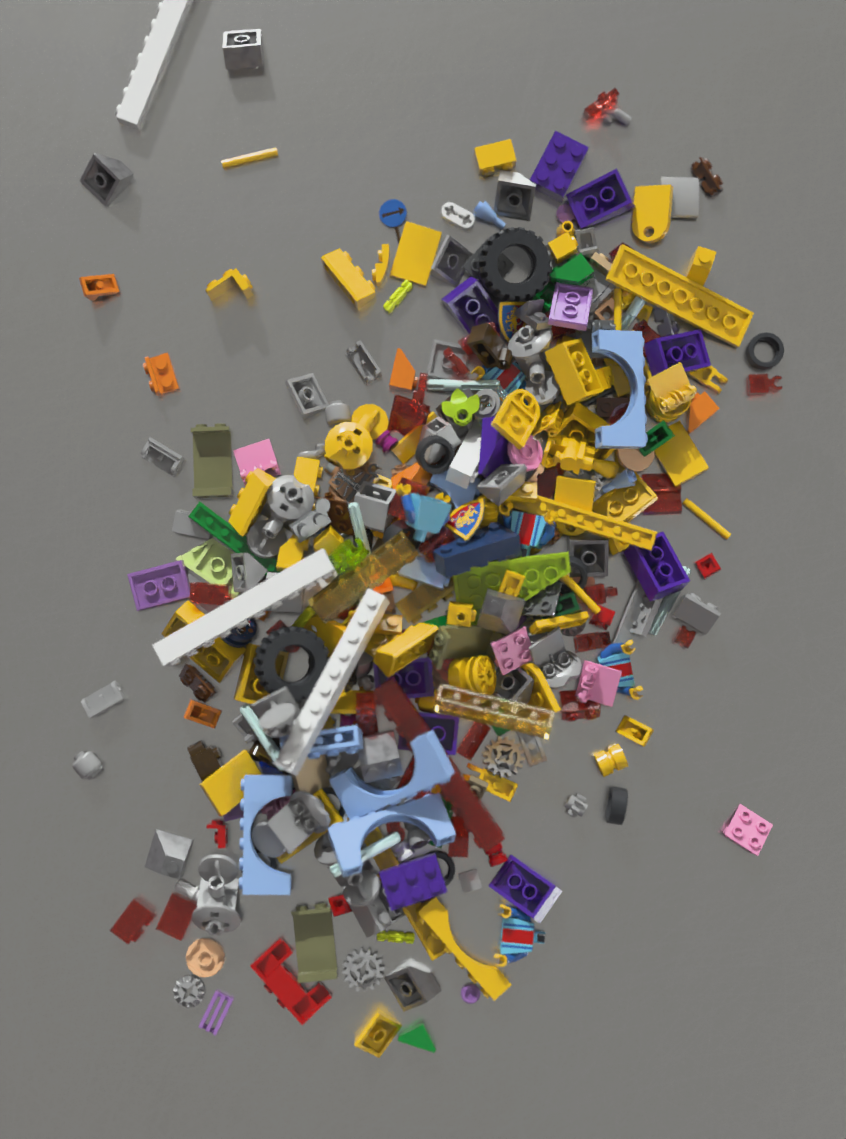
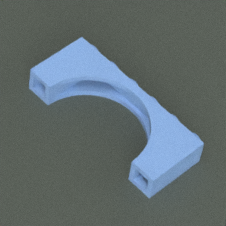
[592,330,648,449]
[398,464,480,590]
[329,730,455,820]
[239,775,293,895]
[328,793,456,878]

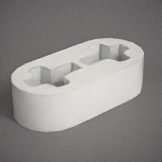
[441,202,475,230]

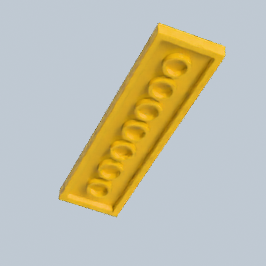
[605,244,754,348]

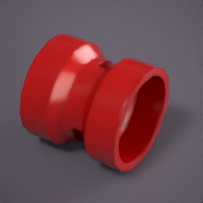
[483,842,508,867]

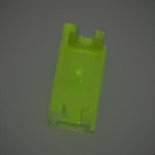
[328,537,370,575]

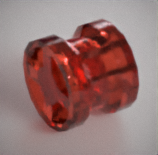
[673,625,696,649]

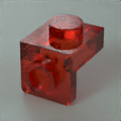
[356,692,376,723]

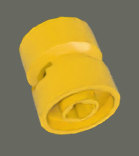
[593,744,628,777]

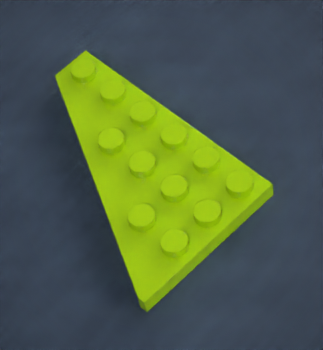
[453,552,571,625]

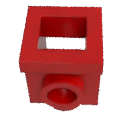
[588,604,615,630]

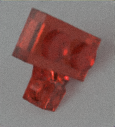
[583,88,620,121]

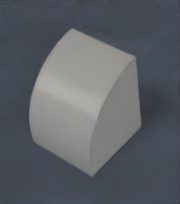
[355,651,374,678]

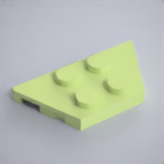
[176,538,240,599]

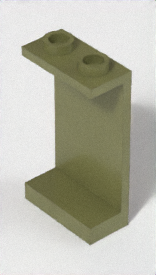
[191,423,233,498]
[429,625,507,669]
[291,903,338,983]

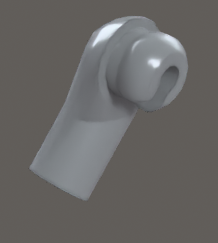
[602,109,631,125]
[299,444,326,460]

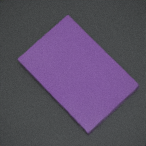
[548,282,593,331]
[127,560,193,611]

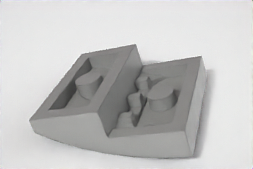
[660,177,699,218]

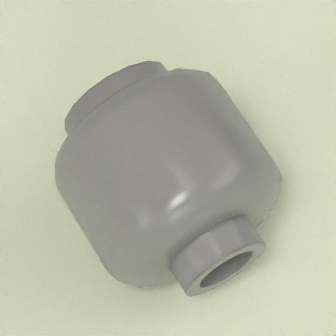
[325,400,351,427]
[72,751,102,780]

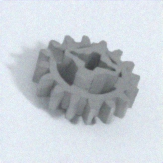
[483,736,525,779]
[342,948,384,992]

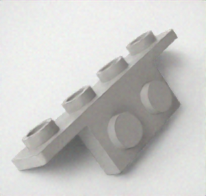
[612,581,661,647]

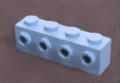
[280,725,364,759]

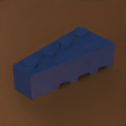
[433,522,522,578]

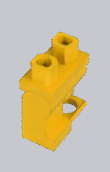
[542,434,596,474]

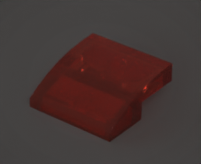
[641,473,682,515]

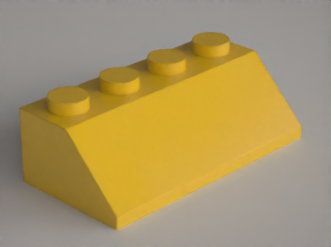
[162,601,247,683]

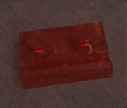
[457,719,491,761]
[156,893,197,941]

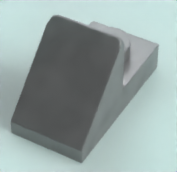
[514,299,552,330]

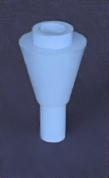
[474,200,506,230]
[602,468,637,493]

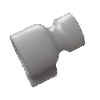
[404,822,432,849]

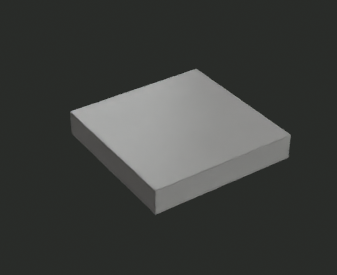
[426,339,470,380]

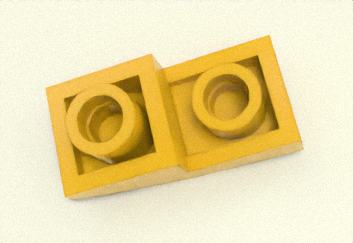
[372,244,390,287]

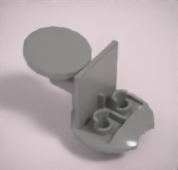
[508,325,561,405]
[247,475,314,558]
[517,616,582,689]
[252,687,305,738]
[251,791,330,858]
[314,833,381,907]
[192,854,241,935]

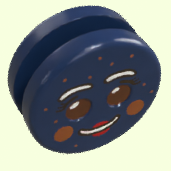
[222,618,257,648]

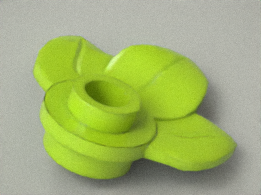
[441,388,480,426]

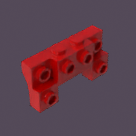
[250,937,332,1025]

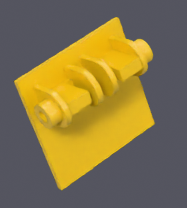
[647,362,697,414]
[531,401,564,437]

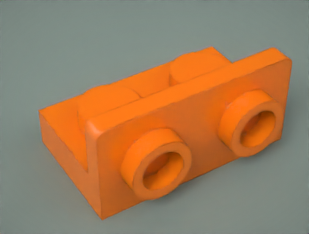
[143,352,180,396]

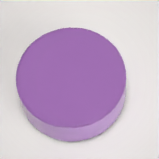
[556,204,575,224]
[461,983,480,1004]

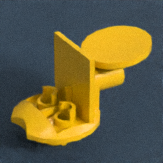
[325,404,388,470]

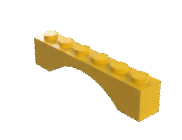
[276,457,323,572]
[416,897,512,1001]

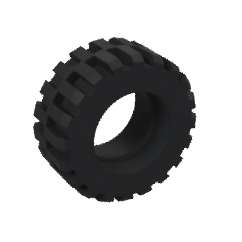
[476,227,552,302]
[253,626,330,702]

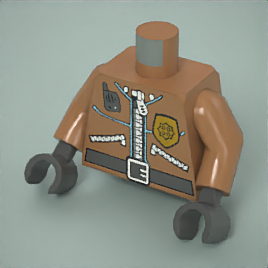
[324,462,382,506]

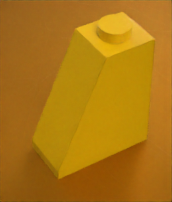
[685,246,716,286]

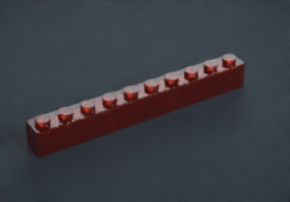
[373,676,505,852]

